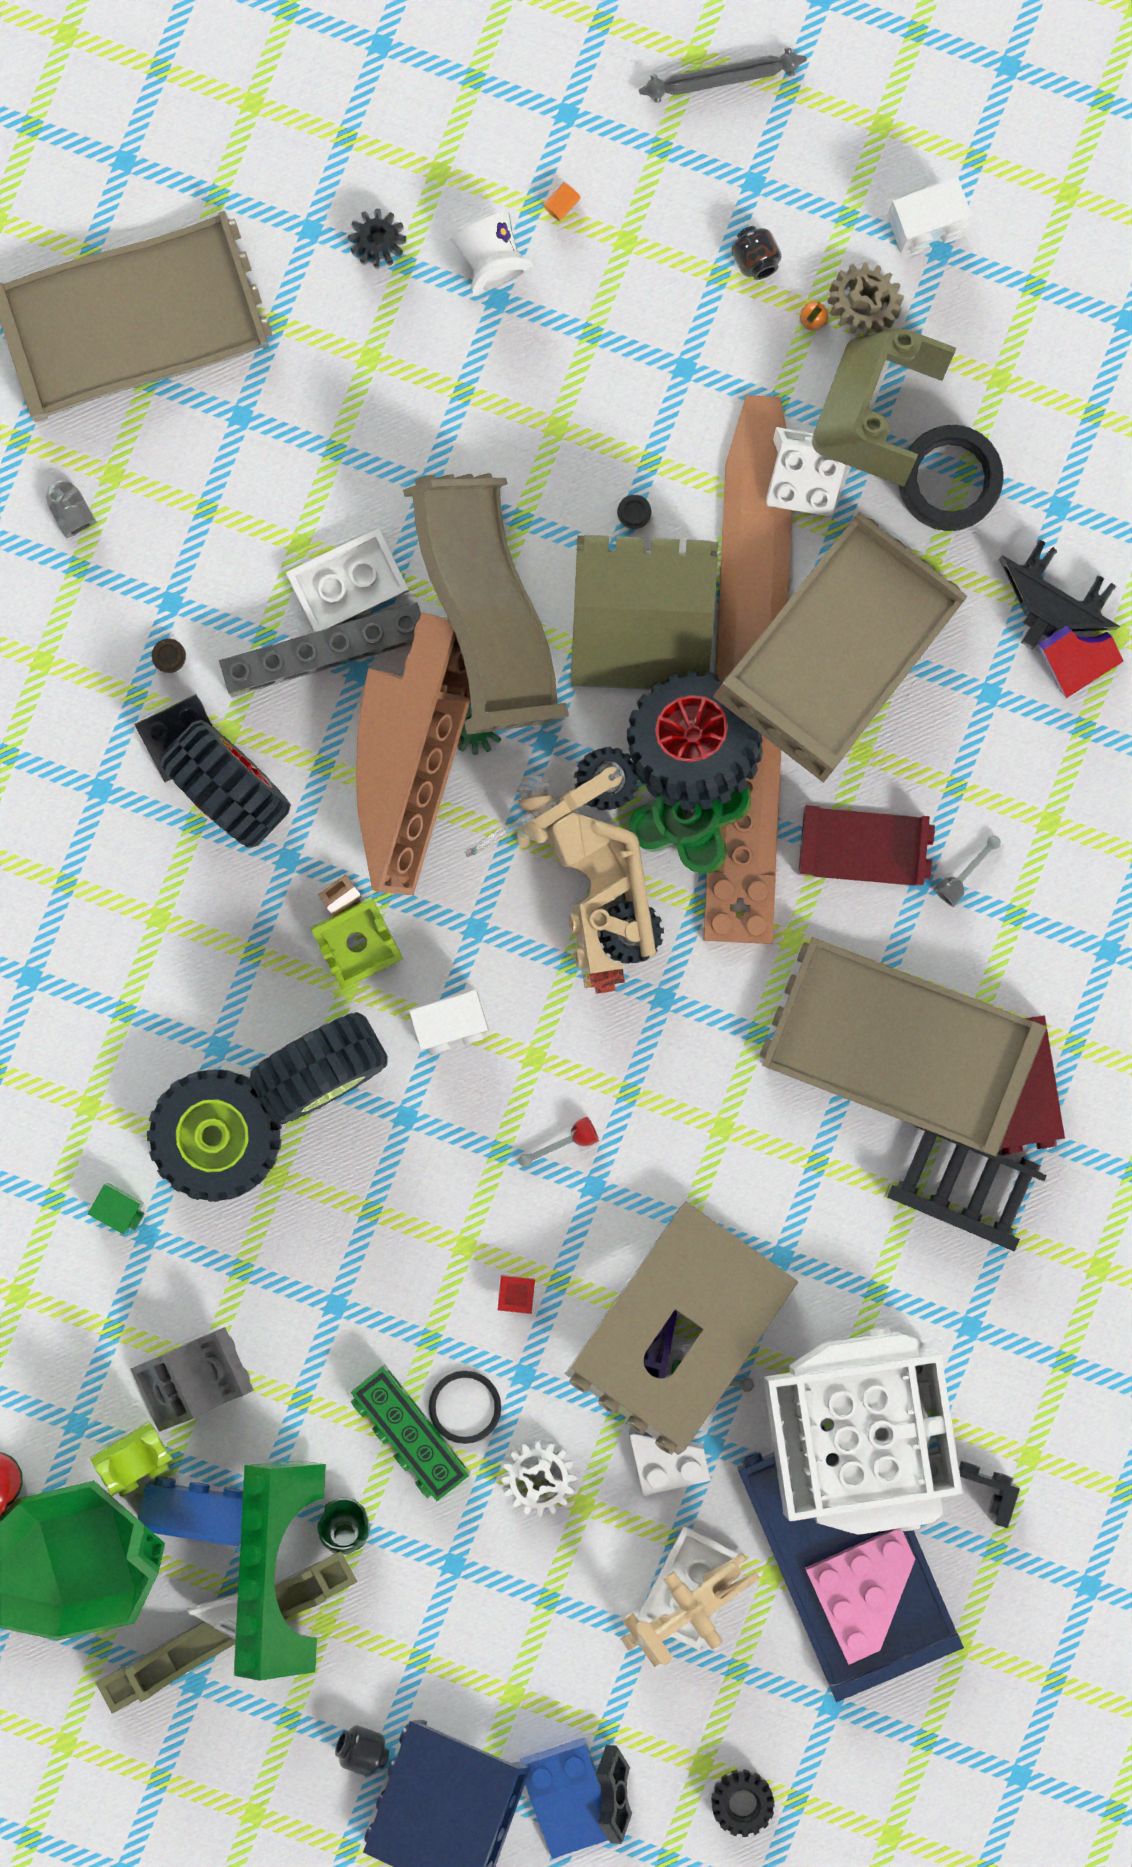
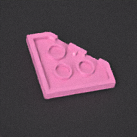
[805,1528,915,1665]

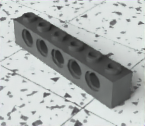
[219,602,421,697]

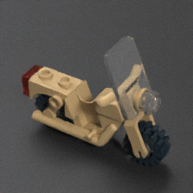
[464,747,664,994]

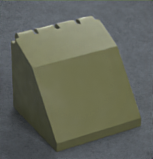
[571,535,718,690]

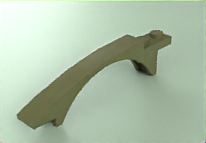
[96,1551,357,1714]

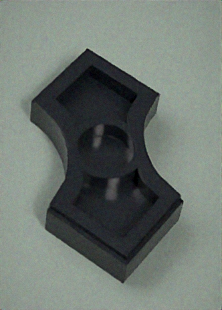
[596,1745,632,1844]

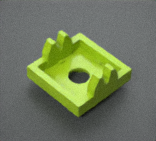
[310,897,403,990]

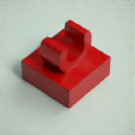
[497,1275,535,1314]

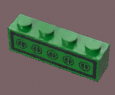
[350,1364,470,1501]

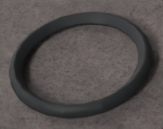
[428,1371,502,1444]

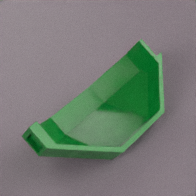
[0,1480,165,1641]

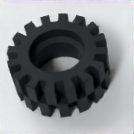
[711,1769,775,1837]

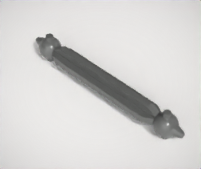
[639,48,807,103]

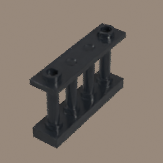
[884,1125,1047,1252]

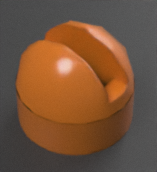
[800,302,828,331]

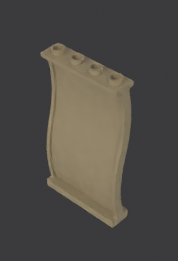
[0,211,273,422]
[403,473,569,735]
[713,512,968,783]
[759,937,1047,1157]

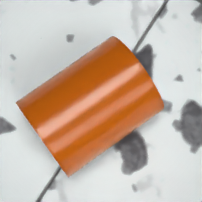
[543,182,581,221]

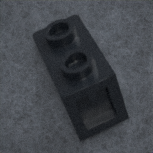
[959,1461,1020,1529]

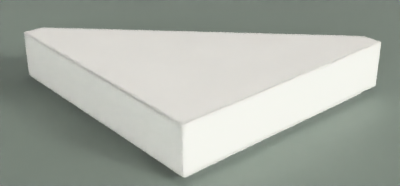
[187,1593,238,1639]

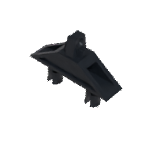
[999,540,1121,649]

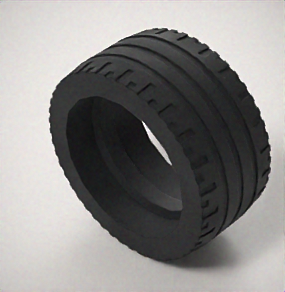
[899,425,1004,531]

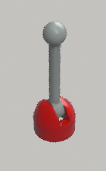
[518,1116,599,1167]

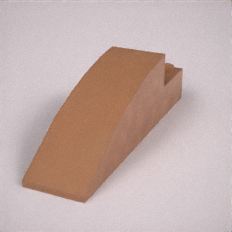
[356,612,471,895]

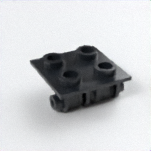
[134,694,213,782]

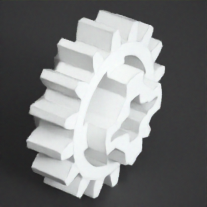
[502,1440,577,1517]

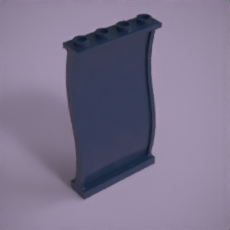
[737,1425,964,1703]

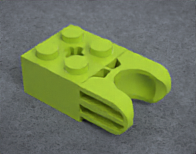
[90,1421,173,1497]

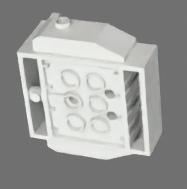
[763,1327,963,1535]

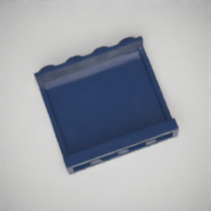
[363,1720,531,1867]

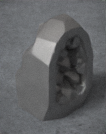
[46,481,97,538]

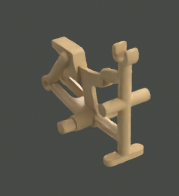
[621,1553,760,1667]

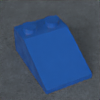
[520,1737,608,1859]

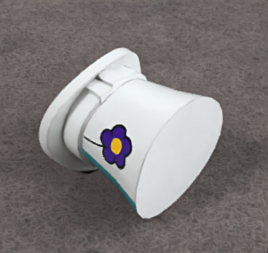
[451,212,535,296]

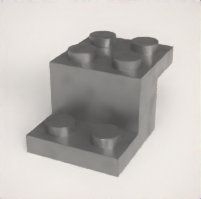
[130,1327,254,1432]

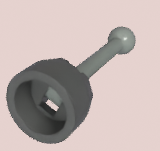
[934,836,1001,907]

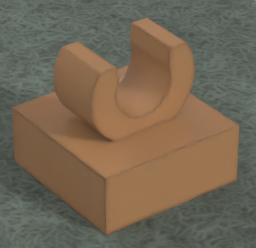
[318,874,362,917]

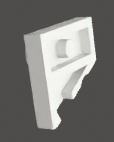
[629,1429,711,1496]

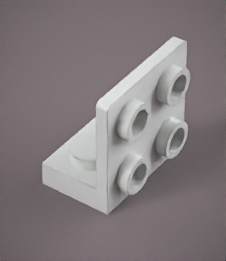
[766,427,846,516]

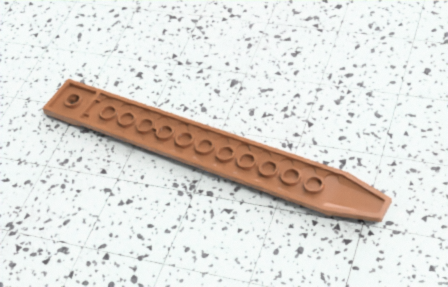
[704,395,792,944]

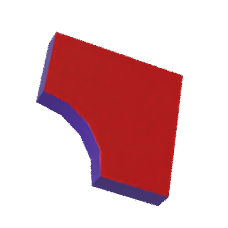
[1038,626,1124,698]

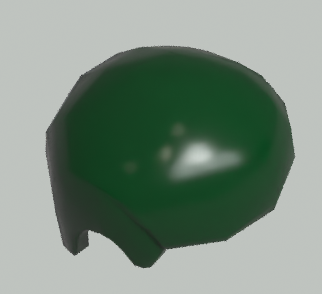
[317,1497,370,1555]

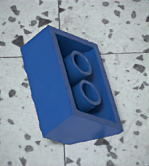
[138,1477,243,1547]

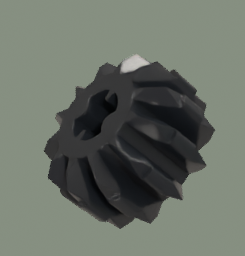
[348,208,407,269]

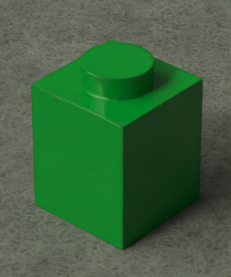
[88,1183,145,1235]

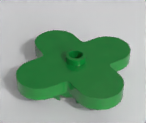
[628,786,751,875]

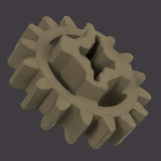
[827,263,904,336]

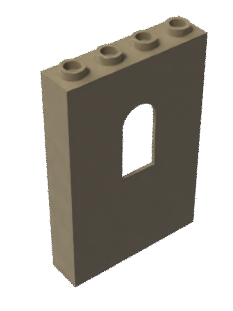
[565,1201,798,1455]

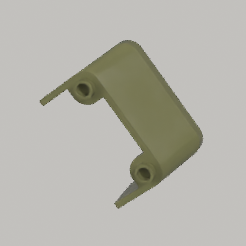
[812,328,956,486]

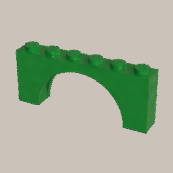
[234,1460,326,1681]

